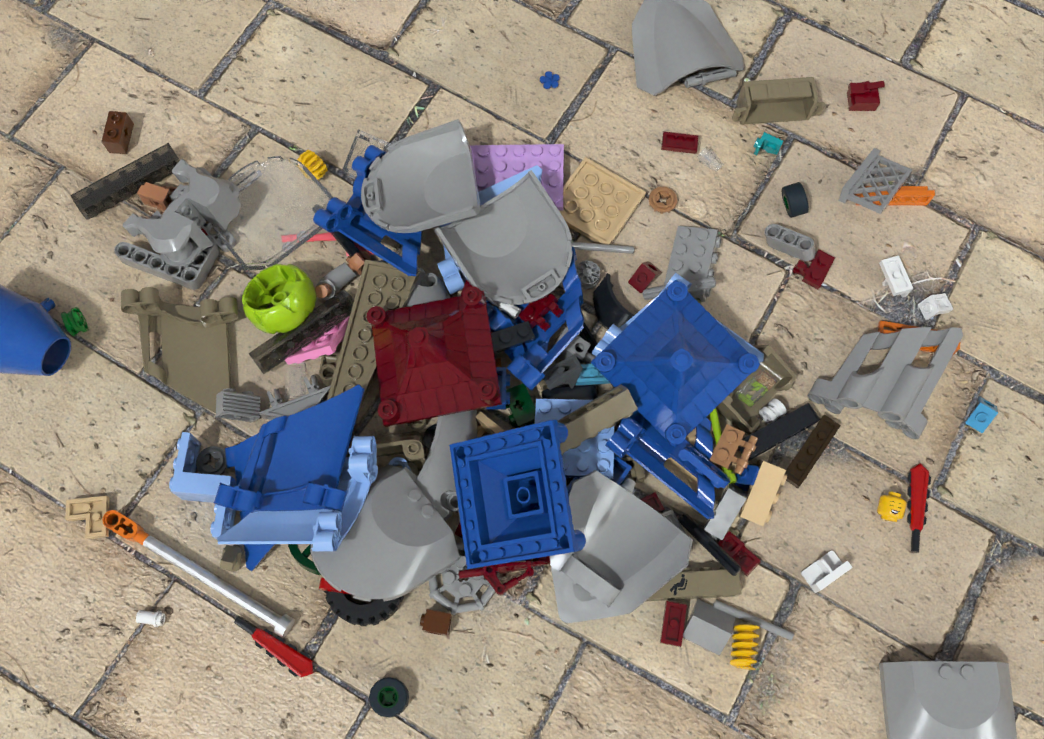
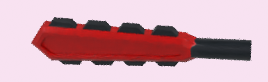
[907,463,931,553]
[234,616,313,678]

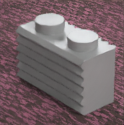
[216,388,261,423]

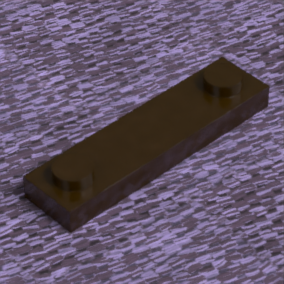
[785,415,841,488]

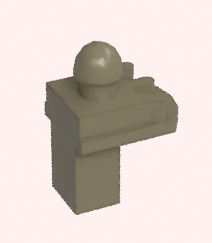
[220,545,243,572]

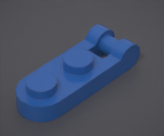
[679,446,730,488]

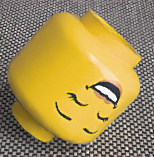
[877,491,907,522]

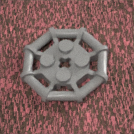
[429,542,499,615]

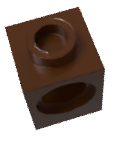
[420,609,452,637]

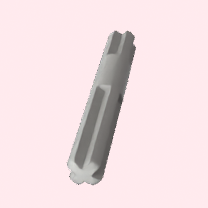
[643,276,716,300]

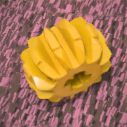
[296,150,328,181]

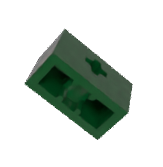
[506,383,536,428]

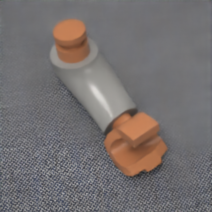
[315,250,372,300]

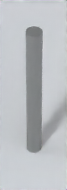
[571,242,634,254]
[713,600,794,641]

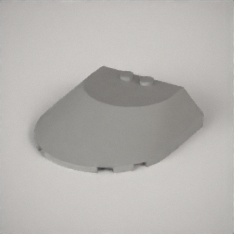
[361,119,481,233]
[434,170,572,305]
[310,464,460,602]
[879,661,1017,739]

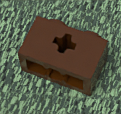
[101,111,134,154]

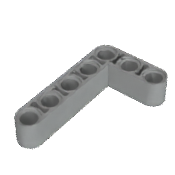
[114,235,220,290]

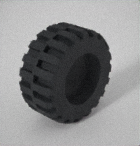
[324,591,404,626]

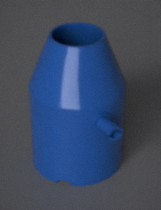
[0,284,71,376]

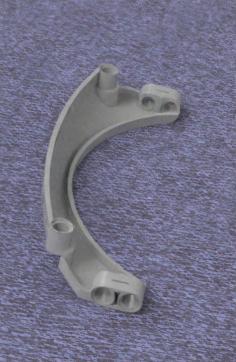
[377,260,477,521]

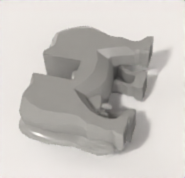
[123,159,241,266]

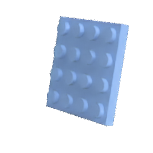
[535,399,615,479]

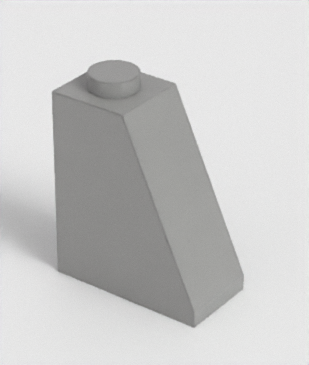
[704,484,747,540]

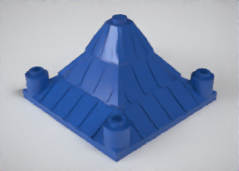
[590,280,760,448]
[450,420,586,569]

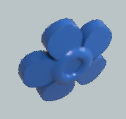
[540,71,559,89]

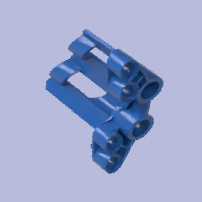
[486,247,584,391]

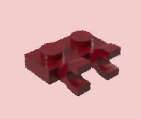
[792,249,835,290]
[518,293,563,332]

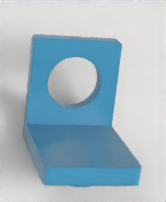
[965,396,998,433]

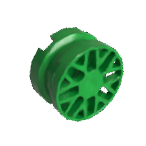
[61,307,89,337]

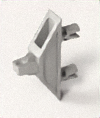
[258,375,330,420]

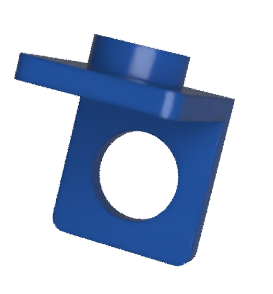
[734,465,760,491]

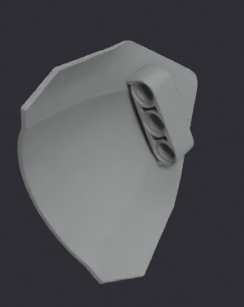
[632,0,744,96]
[550,470,693,623]

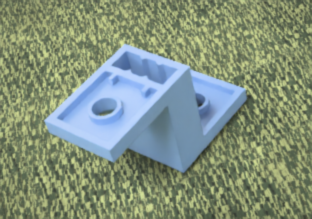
[169,432,237,540]

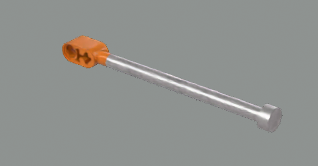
[102,510,295,638]

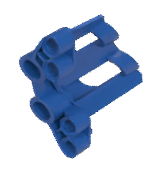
[313,145,422,276]
[605,410,715,519]

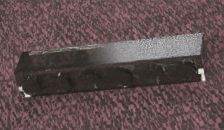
[70,143,180,220]
[248,289,354,374]

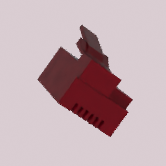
[847,81,885,111]

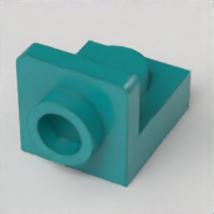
[753,132,783,156]

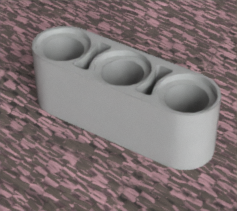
[764,224,816,261]

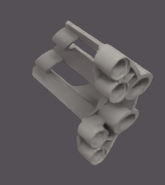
[807,327,963,439]

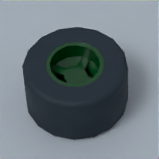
[781,182,809,218]
[369,677,409,718]

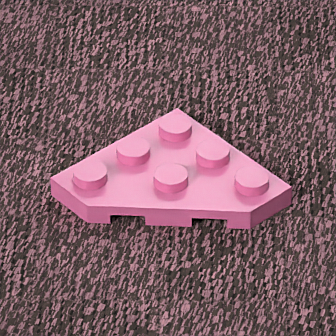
[284,314,350,365]

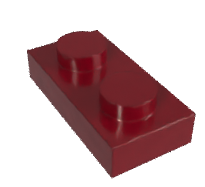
[660,601,687,647]

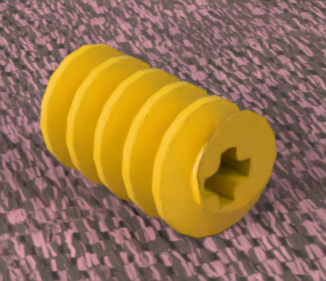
[730,624,760,670]

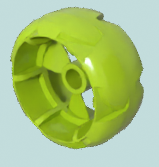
[242,264,317,334]

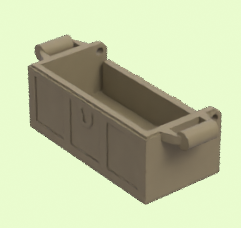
[732,77,826,125]

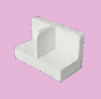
[879,256,913,298]
[801,550,853,593]

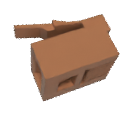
[137,182,177,211]

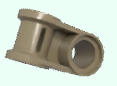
[319,350,340,386]

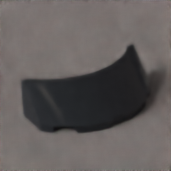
[593,273,634,330]

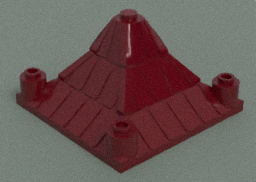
[366,287,502,427]

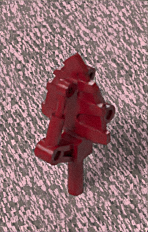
[459,559,545,596]

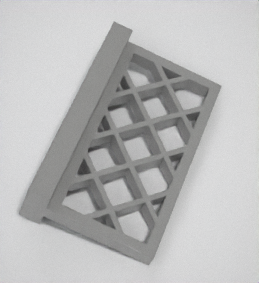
[838,148,912,214]

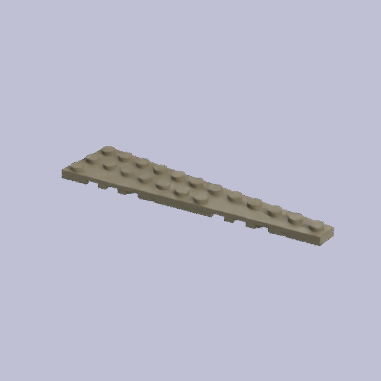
[327,259,421,415]

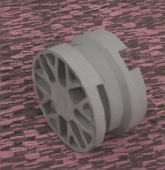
[576,260,600,290]

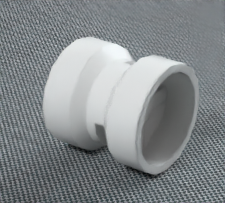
[759,398,787,424]

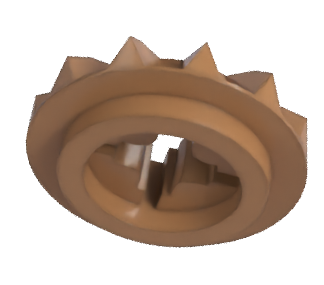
[648,187,677,214]

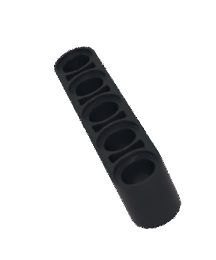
[738,403,820,461]

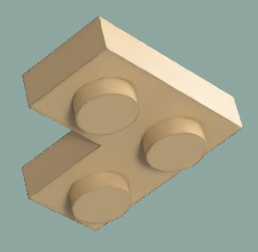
[65,496,110,539]

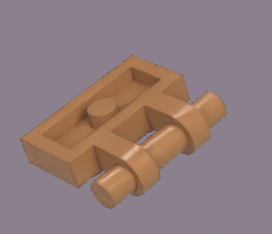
[710,424,758,475]

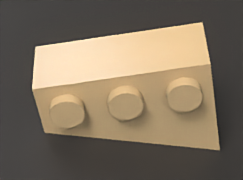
[739,459,787,526]

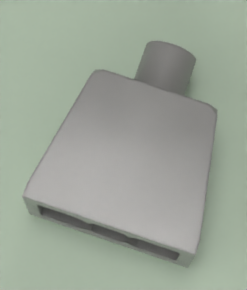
[554,328,596,364]

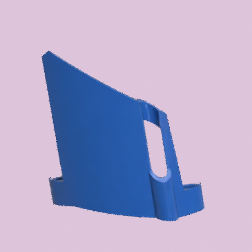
[214,384,364,513]

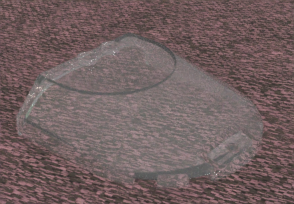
[212,156,333,270]

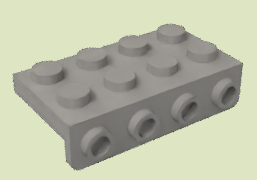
[664,226,722,302]

